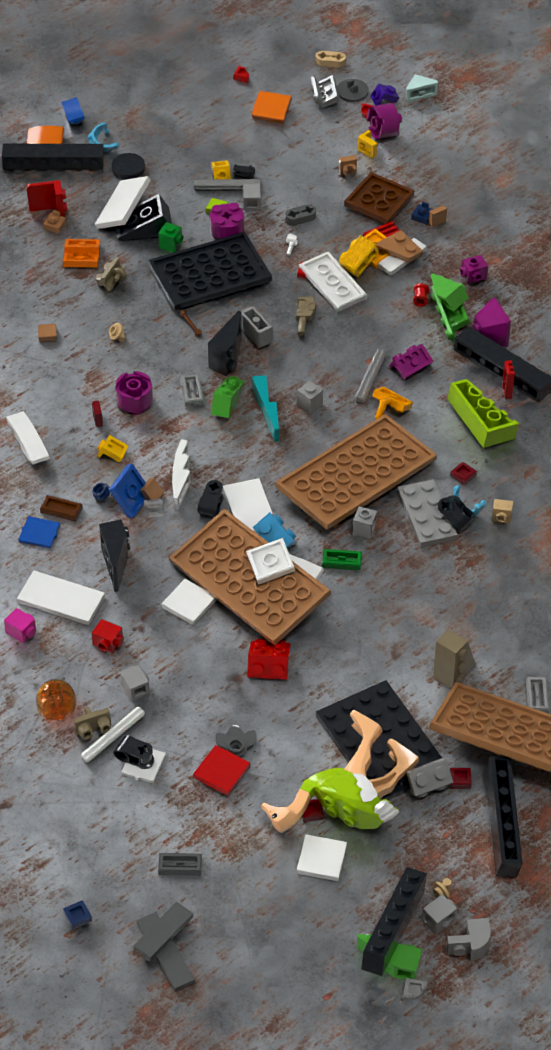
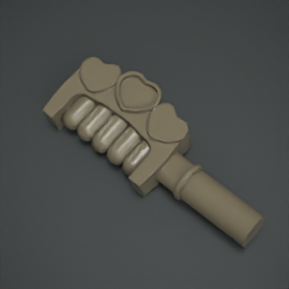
[296,297,316,336]

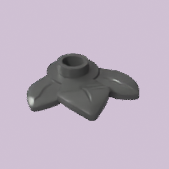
[216,724,257,757]

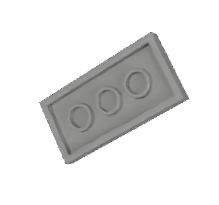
[397,479,457,548]

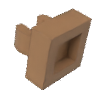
[339,155,357,176]
[43,210,67,233]

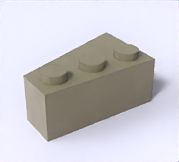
[433,629,476,689]

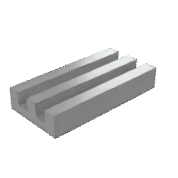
[181,374,204,407]
[526,677,549,714]

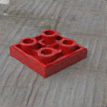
[193,745,250,796]

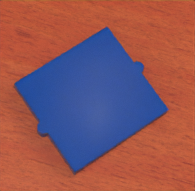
[18,516,60,548]

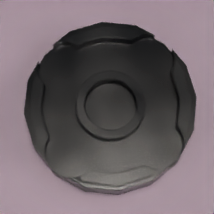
[112,153,145,180]

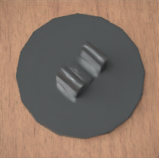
[337,79,369,102]

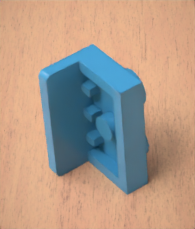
[252,512,297,549]

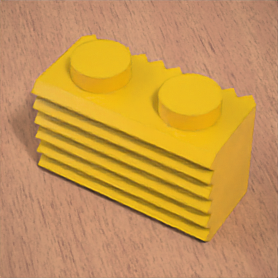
[339,235,379,278]

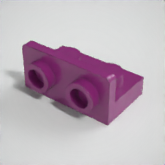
[389,344,434,380]

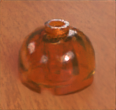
[36,679,76,720]

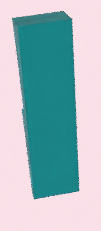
[252,375,279,442]

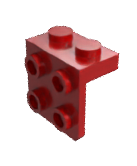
[26,180,68,217]
[247,639,291,680]

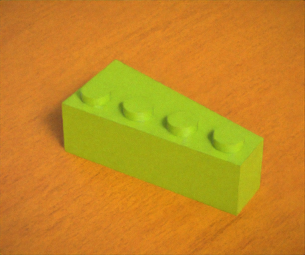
[447,379,519,448]

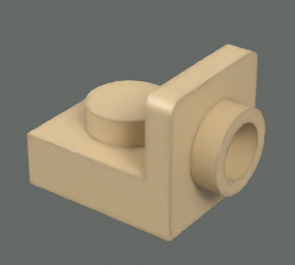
[492,499,513,523]

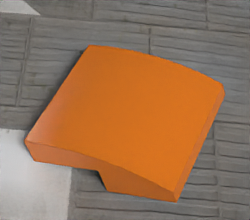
[252,91,292,123]
[27,126,64,144]
[63,239,101,268]

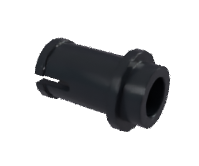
[233,164,255,179]

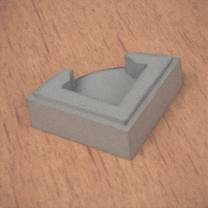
[402,978,428,1001]

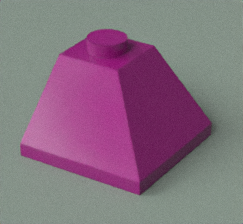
[472,298,511,347]

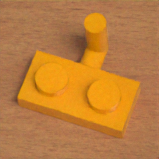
[372,386,413,419]

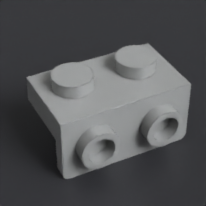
[310,75,340,109]
[406,758,453,797]

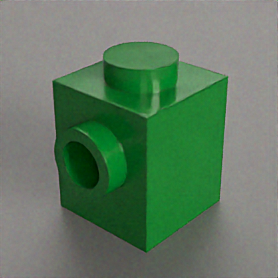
[158,222,184,253]

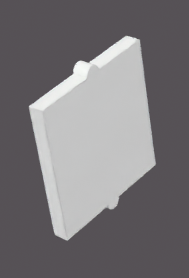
[121,749,166,783]

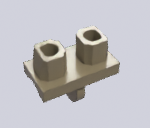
[95,258,127,291]
[73,707,111,740]

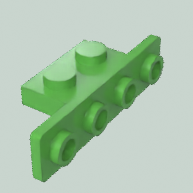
[431,285,471,342]

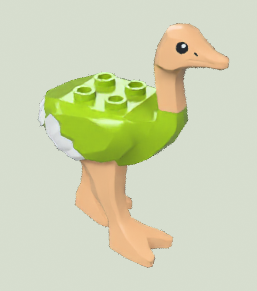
[261,710,419,833]

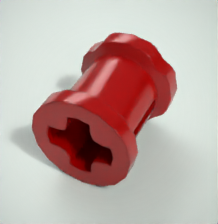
[413,283,430,307]

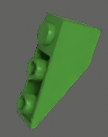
[431,273,469,311]
[211,376,245,418]
[357,933,422,980]

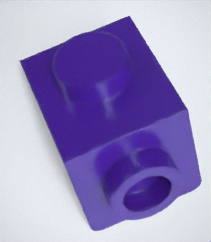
[370,83,400,105]

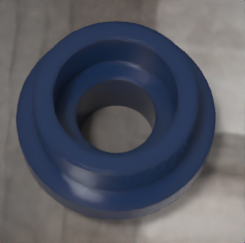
[92,482,110,501]

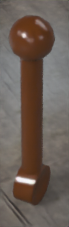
[180,310,202,337]

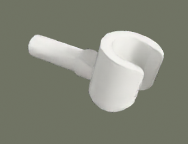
[286,233,298,257]

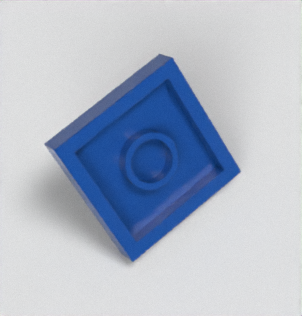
[108,464,146,518]

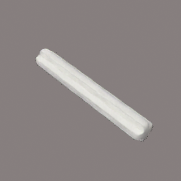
[81,707,145,763]

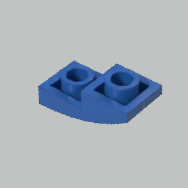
[61,97,85,124]

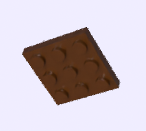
[344,172,415,224]

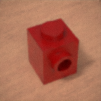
[92,619,124,653]

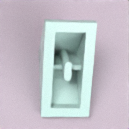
[406,74,438,102]

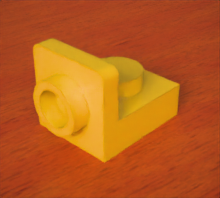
[357,130,378,159]
[211,160,231,179]
[97,435,128,463]

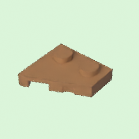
[376,230,423,263]

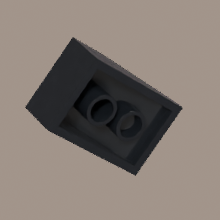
[116,194,172,240]
[208,310,242,377]
[99,519,130,592]

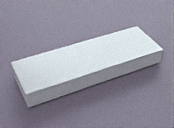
[378,238,427,276]

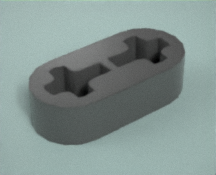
[285,205,316,226]

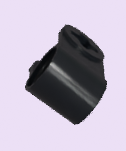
[197,480,224,517]
[438,495,475,532]
[113,735,154,769]

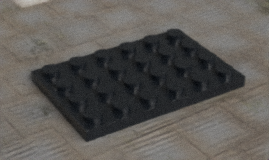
[148,232,272,310]
[316,680,442,800]

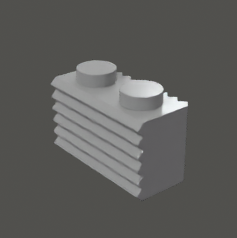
[241,306,273,348]

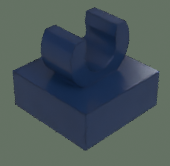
[411,201,433,225]
[63,900,92,930]

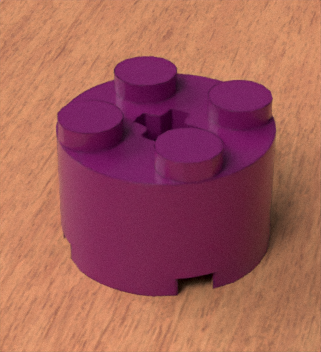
[367,103,402,139]
[210,203,244,239]
[115,371,153,415]

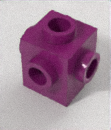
[460,255,488,284]

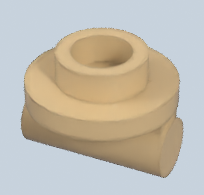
[109,323,126,342]
[433,878,451,899]

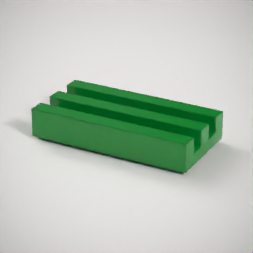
[322,549,362,571]

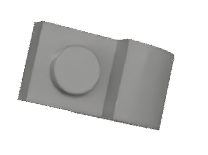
[446,918,491,961]

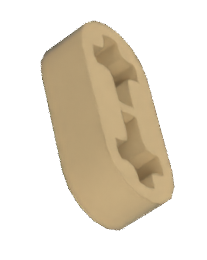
[315,51,346,68]

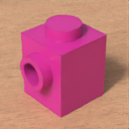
[4,608,36,644]

